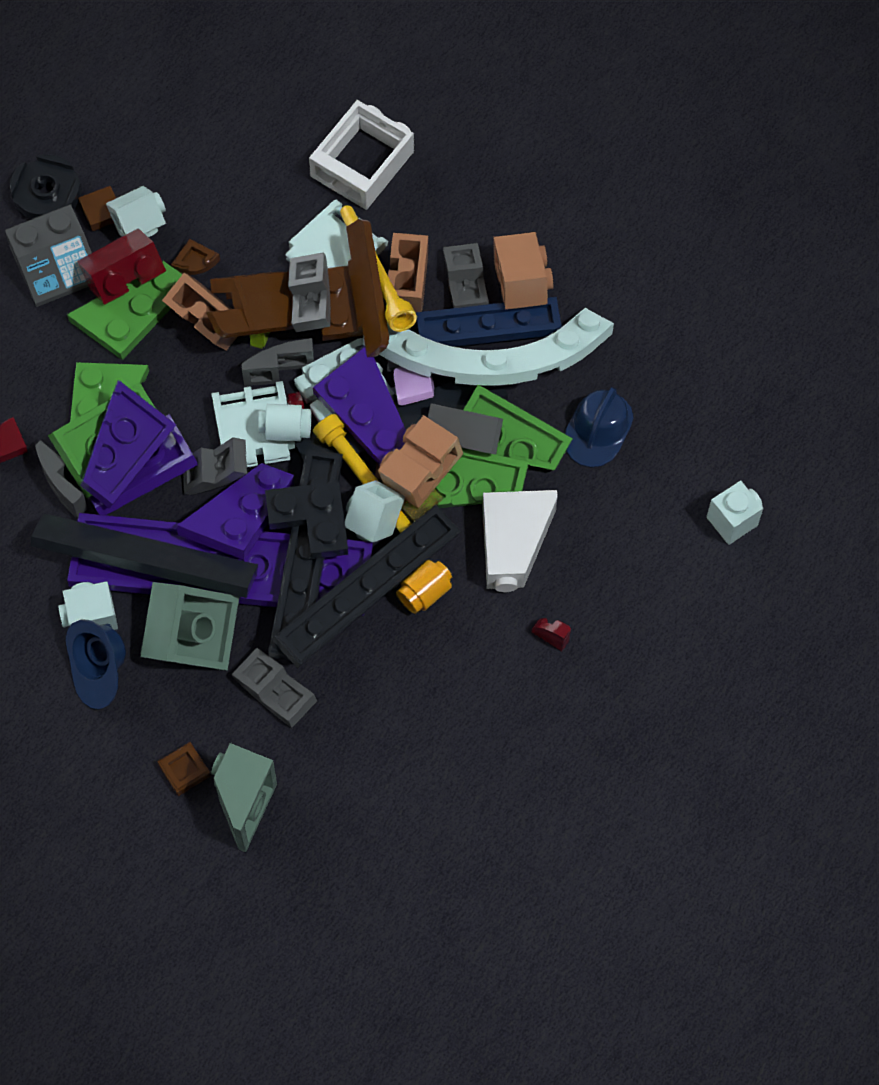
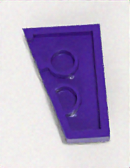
[313,347,406,466]
[80,380,176,509]
[90,414,198,515]
[177,463,294,560]

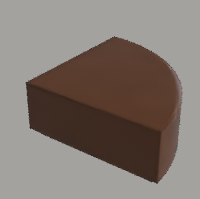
[171,239,220,275]

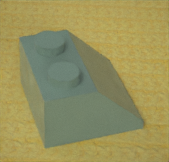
[141,582,239,670]
[211,743,277,852]

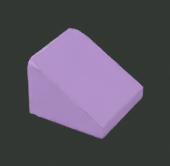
[393,367,434,406]

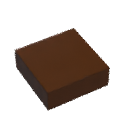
[78,186,116,231]
[158,742,211,796]

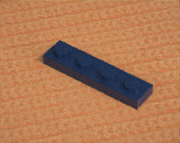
[416,297,562,347]

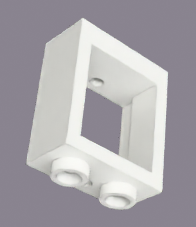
[309,100,414,210]

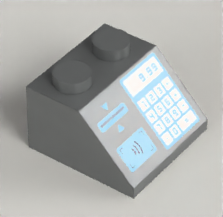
[5,204,91,307]

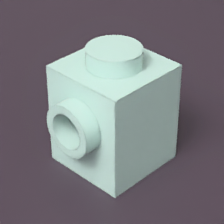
[106,186,166,237]
[345,480,405,543]
[707,481,763,545]
[58,581,118,630]

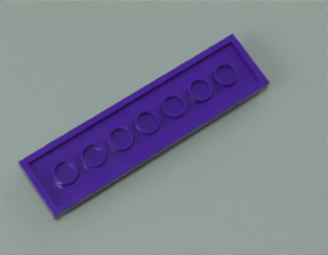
[67,513,373,616]

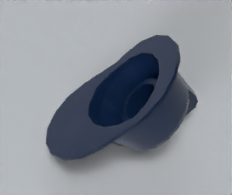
[565,387,633,468]
[66,619,126,709]

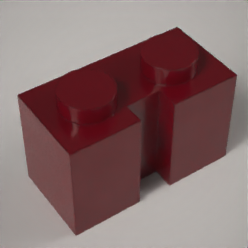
[77,228,166,305]

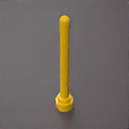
[340,205,417,332]
[313,414,412,533]

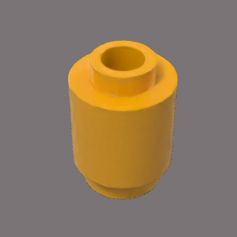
[396,560,452,614]

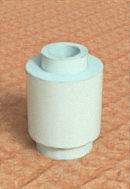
[258,404,311,442]

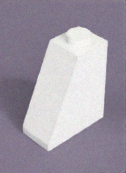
[482,490,557,592]

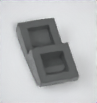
[443,243,489,308]
[288,252,331,332]
[242,338,314,386]
[428,404,503,455]
[183,437,247,495]
[35,441,88,519]
[232,648,317,728]

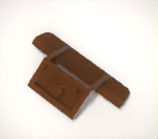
[320,219,389,358]
[206,271,294,338]

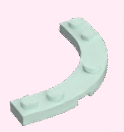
[363,308,614,385]

